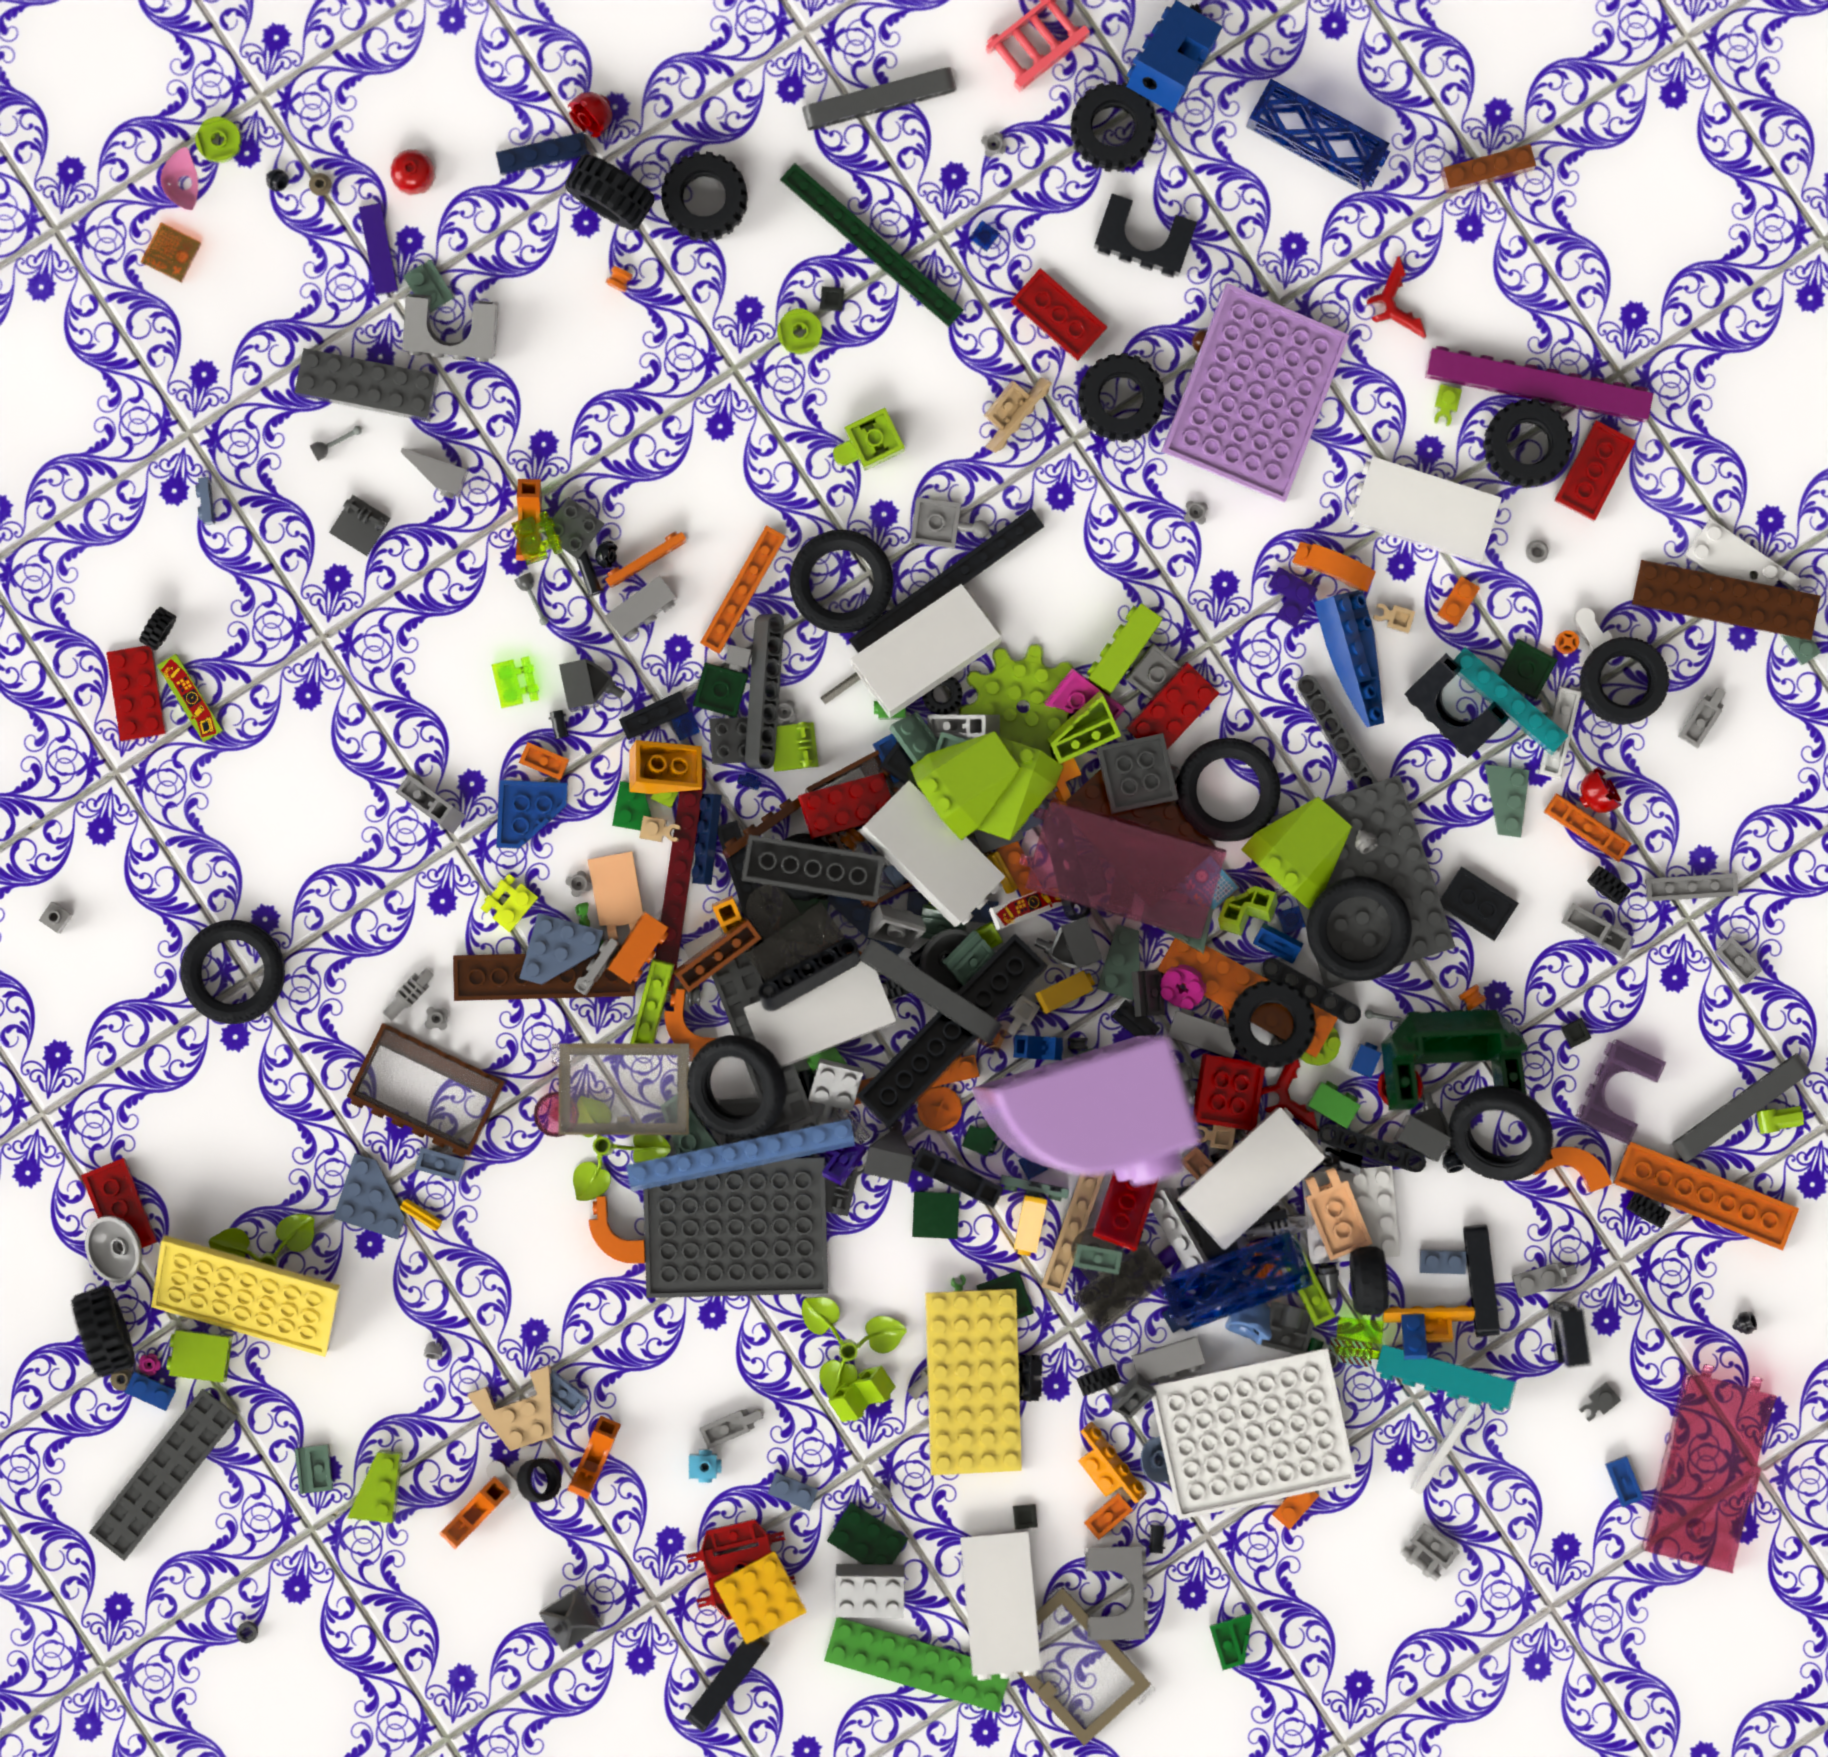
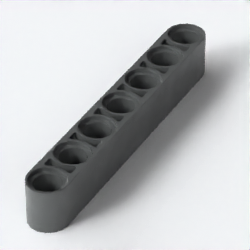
[802,67,957,130]
[745,613,784,769]
[1296,675,1378,789]
[859,939,1003,1044]
[1672,1053,1811,1163]

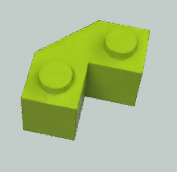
[1218,886,1278,936]
[828,1366,896,1422]

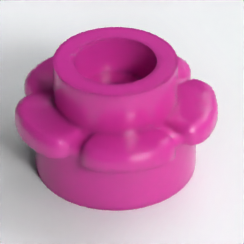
[138,1353,161,1376]

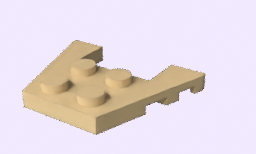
[467,1365,554,1451]

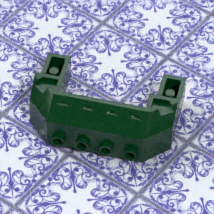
[1381,1009,1528,1110]

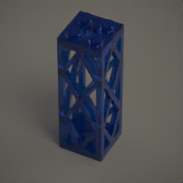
[1246,79,1391,191]
[1161,1231,1313,1331]

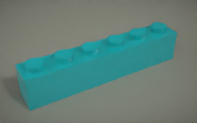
[1454,647,1569,756]
[1376,1345,1517,1412]

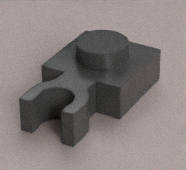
[1579,1382,1621,1422]

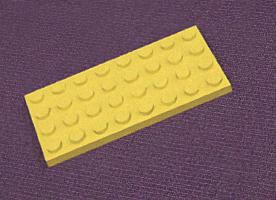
[151,1235,340,1357]
[925,1288,1022,1475]

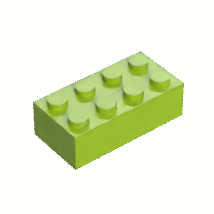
[1087,603,1163,695]

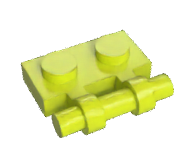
[480,874,539,932]

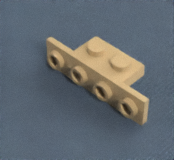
[983,377,1052,453]

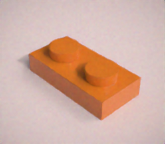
[1437,576,1480,627]
[519,742,570,781]
[1272,1491,1319,1530]
[1084,1493,1133,1540]

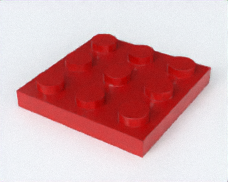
[1193,1054,1265,1131]

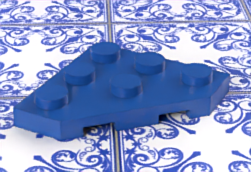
[496,780,568,849]

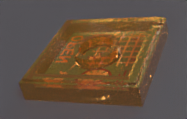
[140,222,202,283]

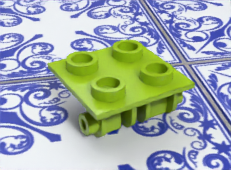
[773,722,819,772]

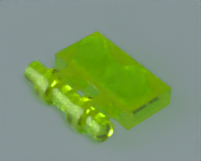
[511,511,562,565]
[491,656,539,709]
[1334,1317,1384,1361]

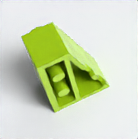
[1047,691,1121,764]
[347,1450,403,1523]

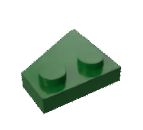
[612,781,652,831]
[1209,1613,1252,1670]

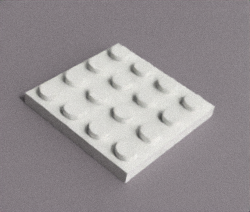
[1302,1166,1400,1264]

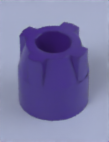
[1156,1245,1180,1270]

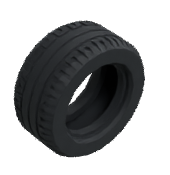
[1579,637,1670,725]

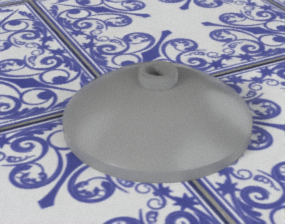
[85,1216,142,1283]

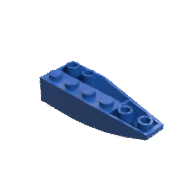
[1314,590,1384,727]

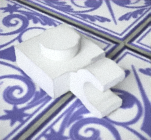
[1007,995,1040,1037]

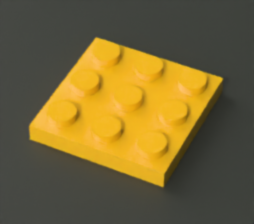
[714,1551,807,1645]

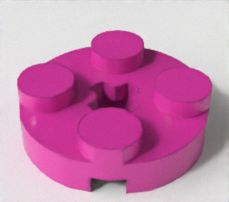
[1161,965,1207,1010]

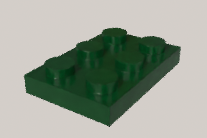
[827,1502,909,1565]

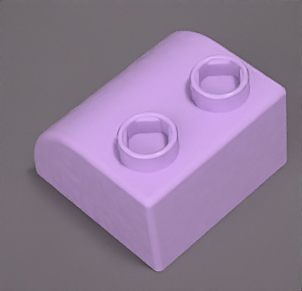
[972,1036,1200,1185]

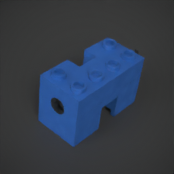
[1126,0,1223,113]

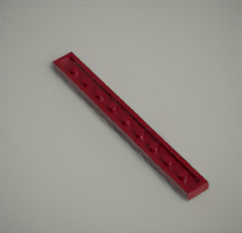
[655,768,706,992]

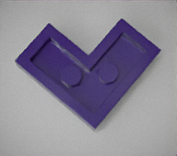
[1267,567,1318,628]
[822,1142,867,1186]

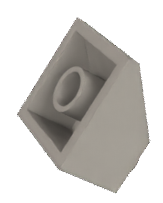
[868,904,926,949]

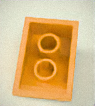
[629,740,702,794]

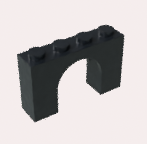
[1094,193,1197,278]
[1404,653,1510,758]
[912,1147,1004,1209]
[1548,1301,1591,1368]

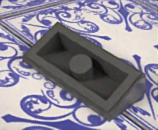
[1112,1373,1156,1419]

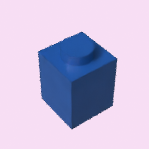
[1349,1042,1382,1078]

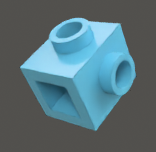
[689,1450,722,1483]

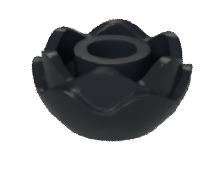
[595,541,618,569]

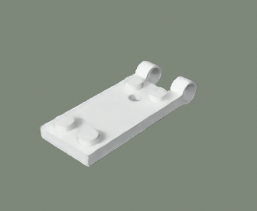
[1684,519,1802,591]

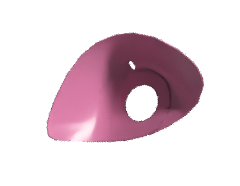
[161,147,198,210]

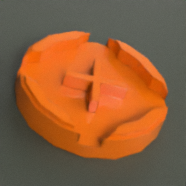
[917,1086,962,1131]

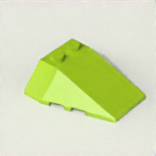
[911,731,1021,840]
[978,737,1063,840]
[1241,797,1352,909]

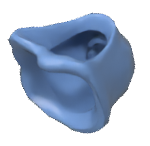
[1225,1292,1272,1345]

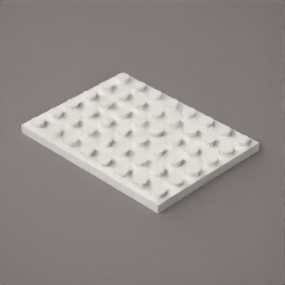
[1151,1348,1357,1520]

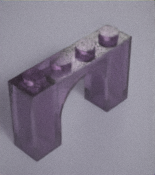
[1575,1039,1666,1145]

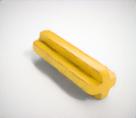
[987,851,1017,894]
[400,1199,442,1231]

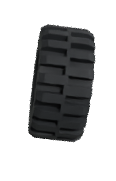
[1070,81,1157,172]
[661,151,748,242]
[565,154,654,231]
[1078,353,1165,442]
[1483,399,1573,488]
[1228,980,1316,1068]
[71,1285,136,1377]

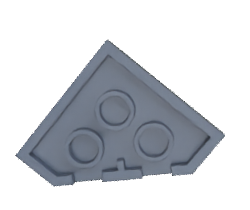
[520,913,604,985]
[333,1153,406,1240]

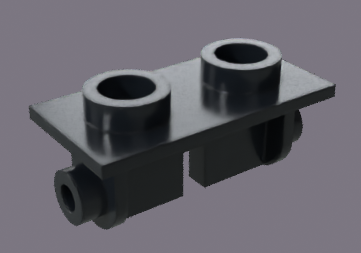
[1111,999,1160,1037]
[1018,1354,1042,1402]

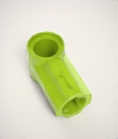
[1756,1106,1804,1134]

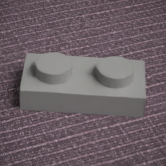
[1714,936,1763,985]

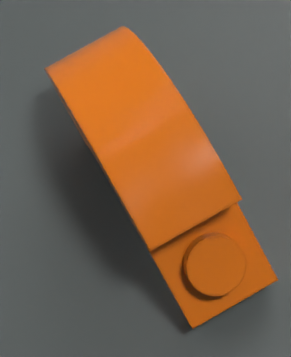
[516,479,542,561]
[1292,541,1376,592]
[664,989,716,1057]
[1532,1146,1612,1192]
[588,1196,645,1263]
[567,1415,621,1499]
[439,1476,511,1549]

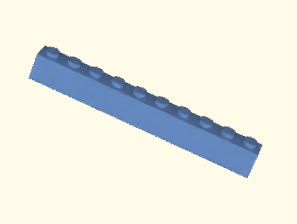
[626,1119,855,1192]

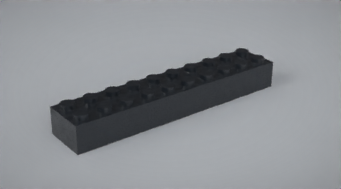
[856,934,1048,1130]

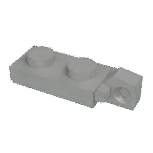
[1678,687,1726,748]
[574,938,621,995]
[1512,1262,1577,1298]
[699,1409,763,1449]

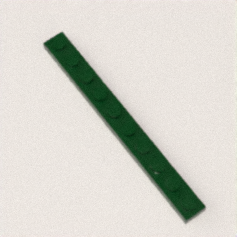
[780,163,964,328]

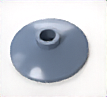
[1140,1437,1169,1483]

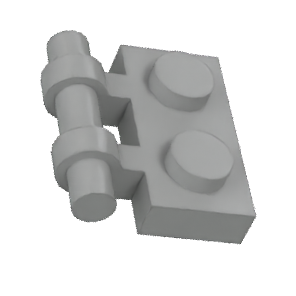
[1400,1523,1460,1581]

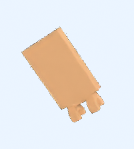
[588,851,643,940]
[1304,1167,1373,1261]

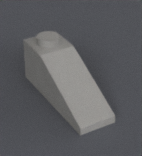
[401,448,468,499]
[927,714,1000,738]
[396,774,466,834]

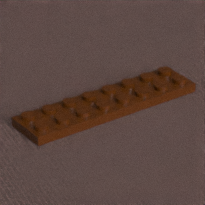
[1632,560,1821,641]
[453,952,636,1001]

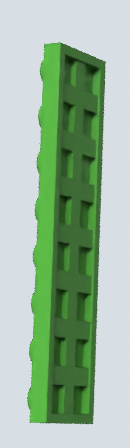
[824,1618,1009,1713]

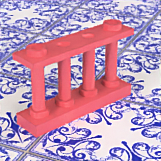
[986,0,1090,92]

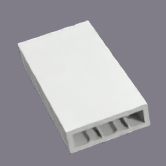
[1348,456,1502,564]
[850,584,1002,718]
[859,781,1006,927]
[744,962,898,1068]
[1177,1107,1326,1250]
[960,1532,1041,1680]

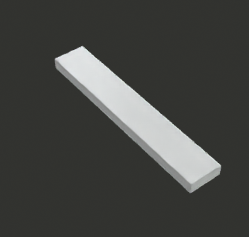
[1410,1403,1480,1495]

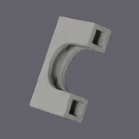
[402,294,498,362]
[1085,1546,1149,1641]

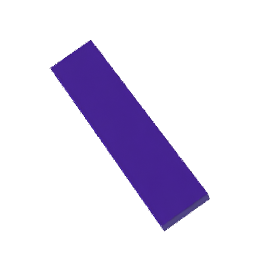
[359,203,399,296]

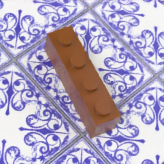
[1441,144,1536,194]
[673,918,761,993]

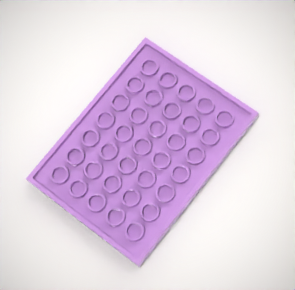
[1161,283,1349,503]

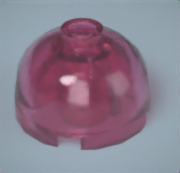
[534,1092,579,1137]

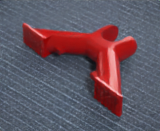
[1367,256,1427,339]
[1261,1059,1319,1132]

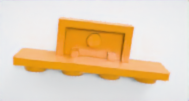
[1382,1305,1475,1343]
[1078,1422,1147,1503]

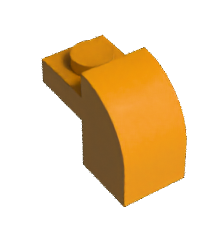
[1054,758,1082,804]
[711,896,743,933]

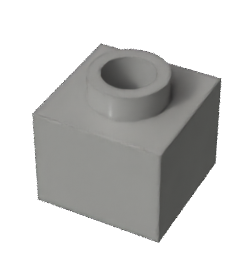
[725,644,752,672]
[39,902,73,933]

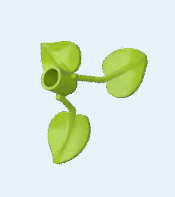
[573,1096,671,1201]
[208,1214,314,1267]
[802,1297,907,1399]

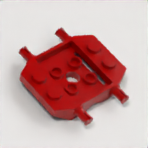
[686,1519,796,1620]

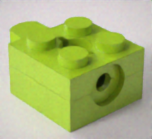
[833,408,905,471]

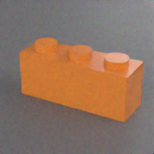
[606,911,669,984]

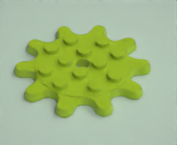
[959,644,1073,759]

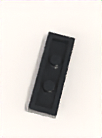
[619,691,690,740]

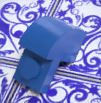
[1013,1035,1064,1060]

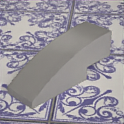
[1561,903,1635,960]

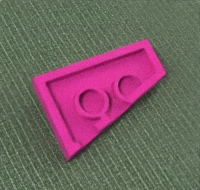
[1044,668,1125,721]

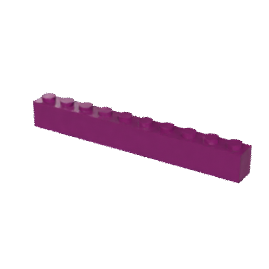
[1425,346,1654,423]

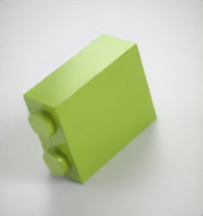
[166,1329,233,1383]

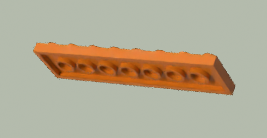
[1157,938,1338,1058]
[1613,1141,1799,1251]

